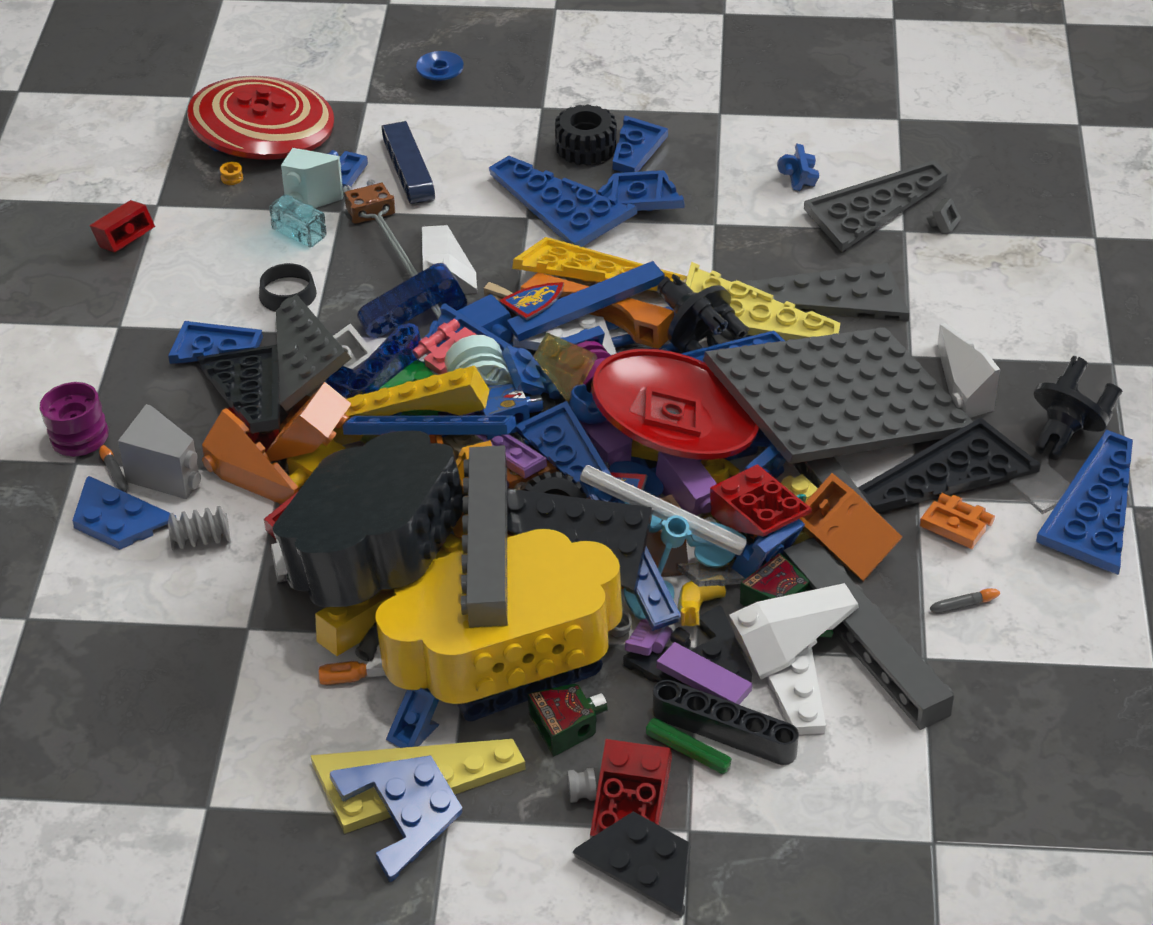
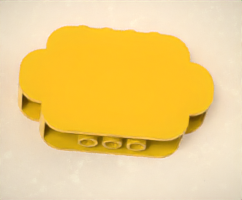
[376,529,622,704]

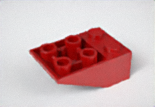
[710,464,812,536]
[590,739,672,836]

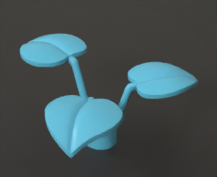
[624,501,746,620]

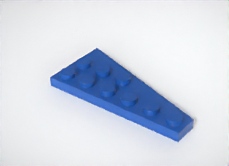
[489,156,637,247]
[1036,430,1133,575]

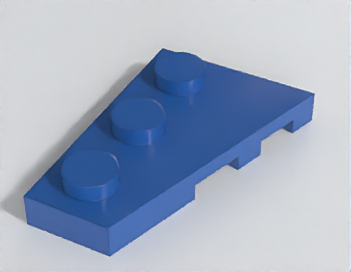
[613,116,668,173]
[168,321,263,364]

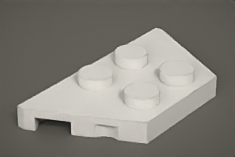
[513,314,616,355]

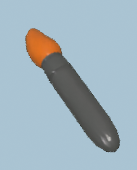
[99,445,128,492]
[930,588,1000,613]

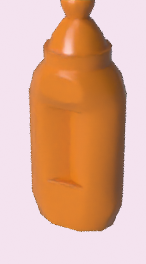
[319,661,367,685]

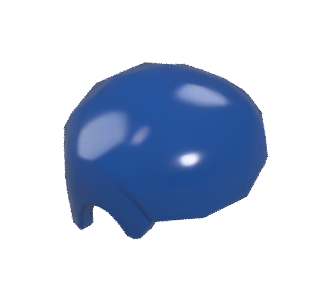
[569,384,607,424]

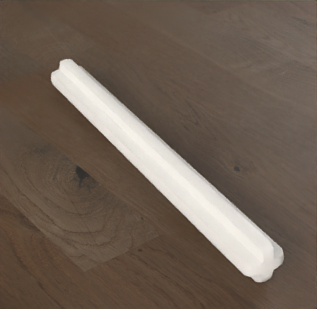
[580,465,747,555]

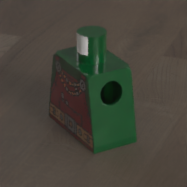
[740,553,810,607]
[528,684,608,757]

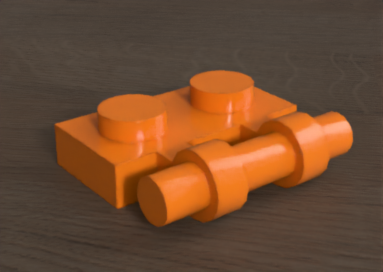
[920,493,995,549]

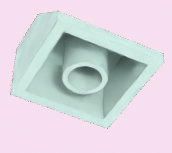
[281,148,344,210]

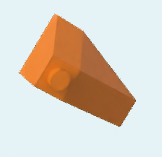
[202,408,299,504]

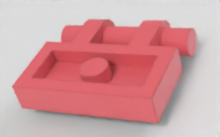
[412,319,476,375]

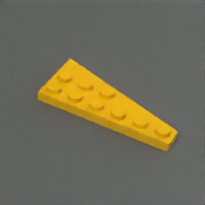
[512,237,687,291]

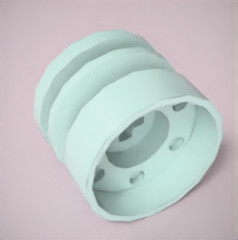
[444,335,513,386]

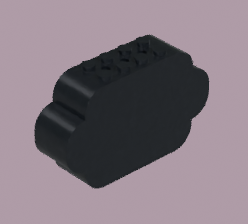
[273,431,464,607]

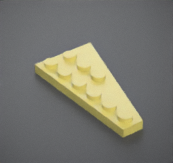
[311,739,526,834]

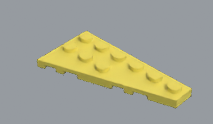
[686,262,840,341]

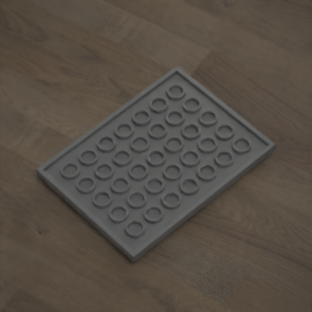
[703,327,973,464]

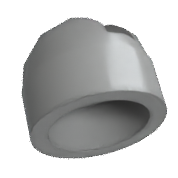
[609,611,632,637]

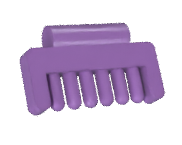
[624,619,673,656]

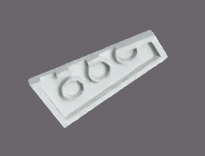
[767,647,826,735]

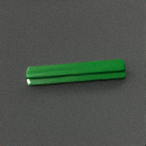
[646,718,732,774]

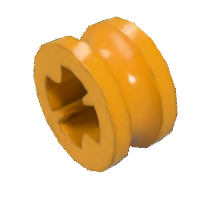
[220,162,243,185]

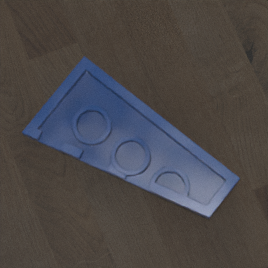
[516,401,612,493]

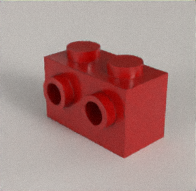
[89,200,155,252]

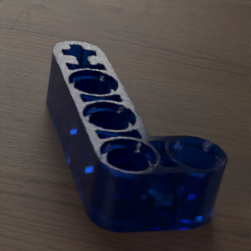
[357,263,468,338]
[325,323,421,399]

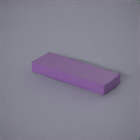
[656,642,752,705]

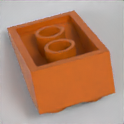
[265,382,351,462]

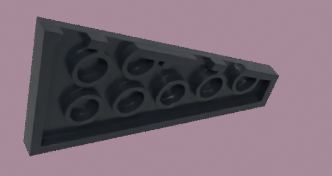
[858,417,1041,513]

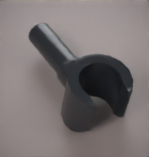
[670,627,691,649]

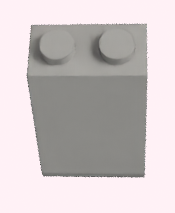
[118,404,201,499]

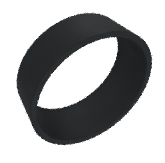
[259,263,317,312]

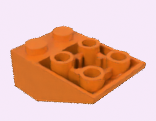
[799,473,903,581]

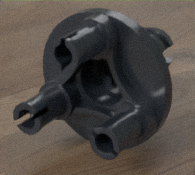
[657,274,749,353]
[1034,356,1123,460]

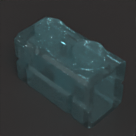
[269,195,327,247]

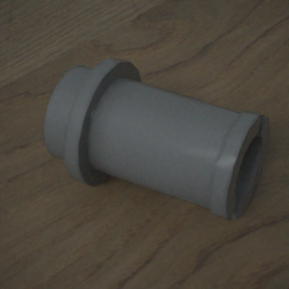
[355,622,379,661]

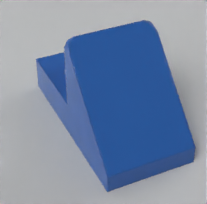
[386,688,440,748]

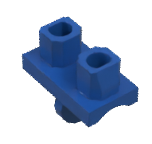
[777,143,820,191]

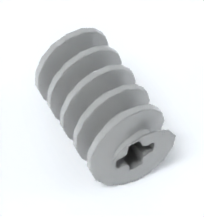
[168,506,231,550]

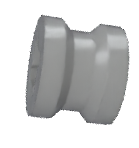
[567,768,597,803]

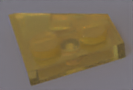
[533,332,597,403]

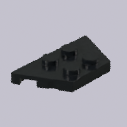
[572,811,691,917]

